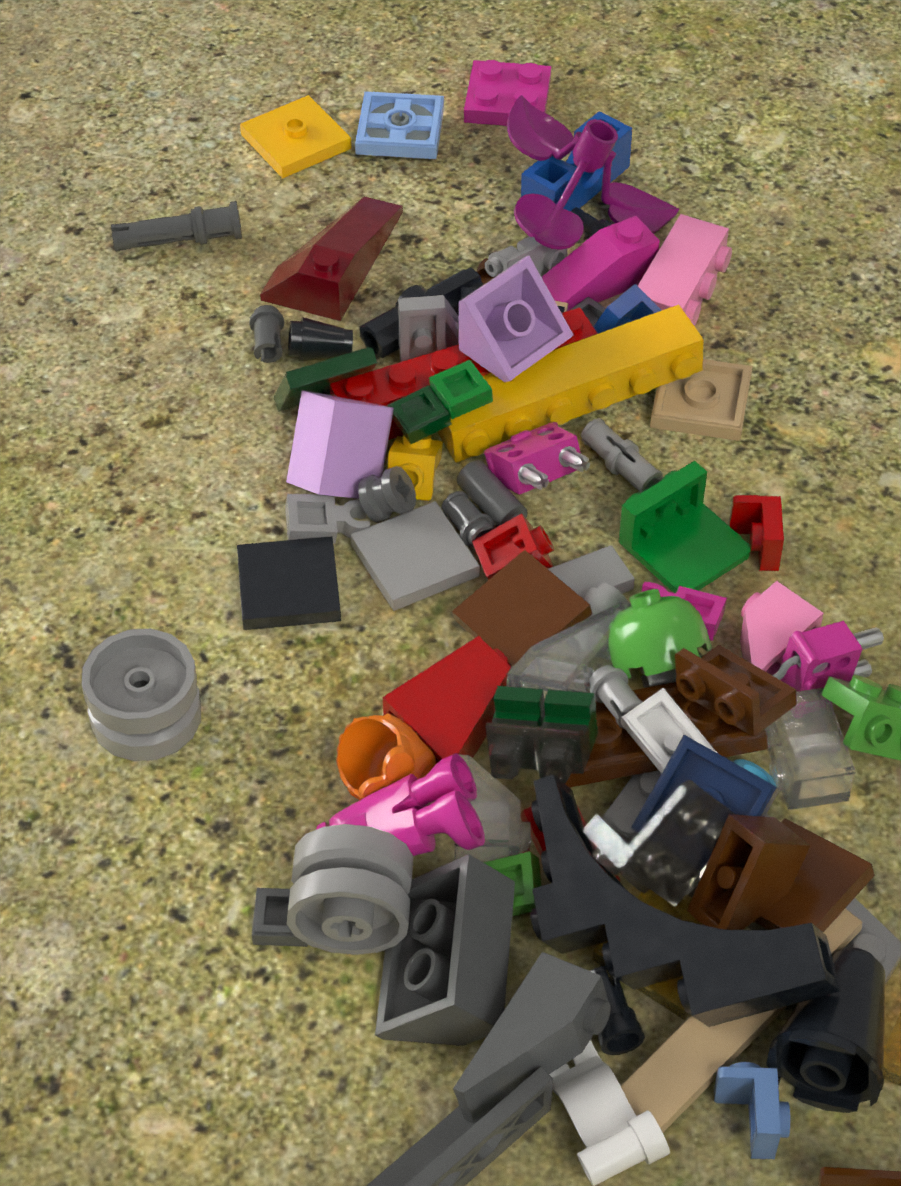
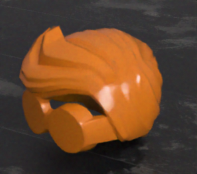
[336,713,436,800]

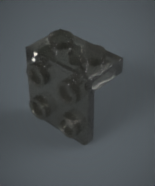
[582,780,737,906]

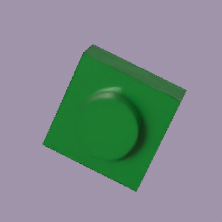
[429,360,493,419]

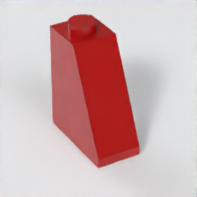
[383,636,512,766]

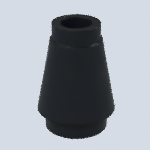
[288,317,353,361]

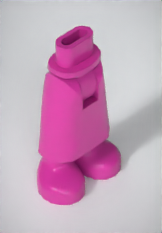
[316,753,485,856]

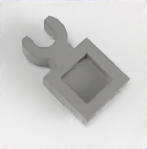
[285,494,370,544]

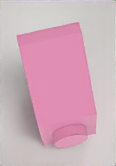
[740,581,824,675]

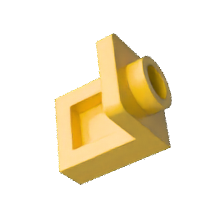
[387,435,443,501]

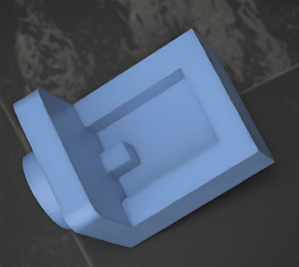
[714,1062,790,1159]

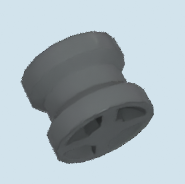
[358,466,416,523]

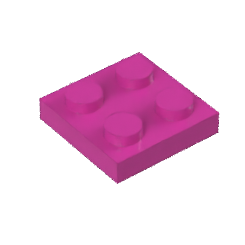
[464,60,551,126]

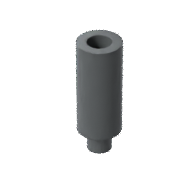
[457,460,528,527]

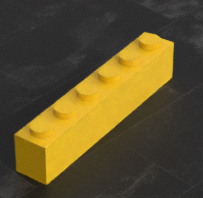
[438,304,704,463]

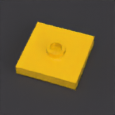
[240,95,352,179]

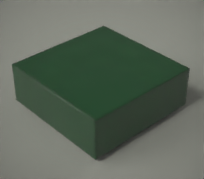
[388,385,452,444]

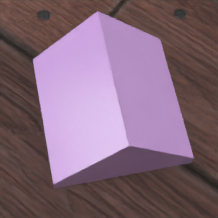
[459,256,574,382]
[286,390,394,499]

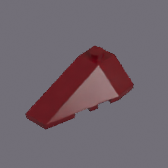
[260,196,403,321]

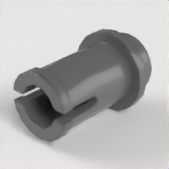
[249,305,285,363]
[441,491,495,548]

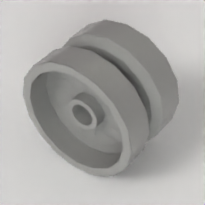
[82,628,201,761]
[287,824,413,955]

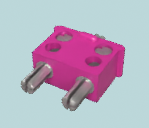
[484,422,590,495]
[772,620,884,717]

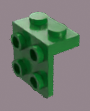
[619,460,751,593]

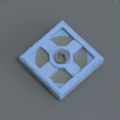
[355,91,444,159]

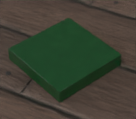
[274,347,378,412]

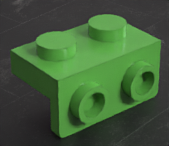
[821,675,901,761]

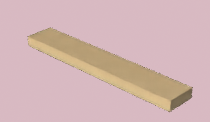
[621,908,863,1133]

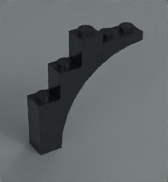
[531,775,840,1027]

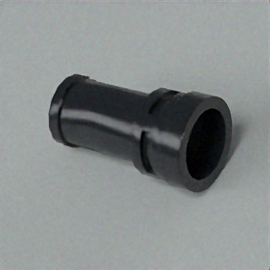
[591,966,645,1055]

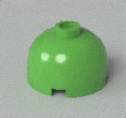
[608,589,712,678]

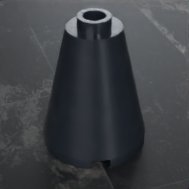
[766,948,885,1113]

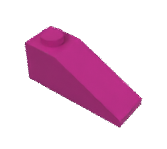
[542,215,660,311]

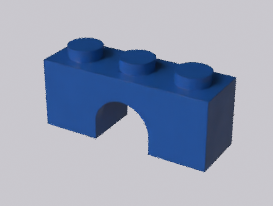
[521,111,632,211]

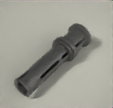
[111,201,243,251]

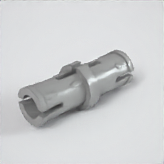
[581,418,663,493]

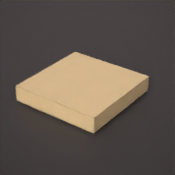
[650,359,753,441]

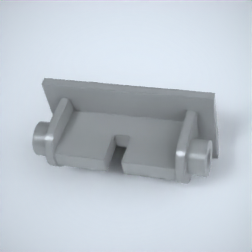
[485,236,568,277]

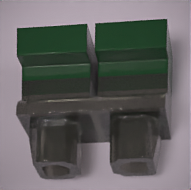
[485,686,598,784]

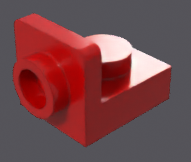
[729,495,784,571]
[472,513,554,580]

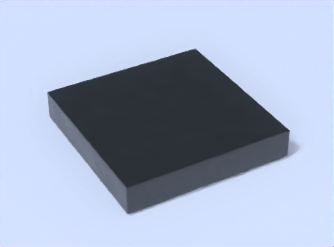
[237,536,341,630]

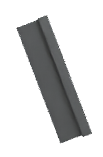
[367,1067,553,1186]

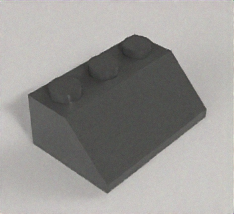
[375,854,515,1046]

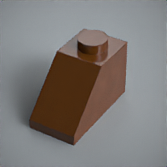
[687,814,811,930]

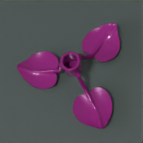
[507,95,679,250]

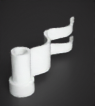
[549,1040,670,1186]

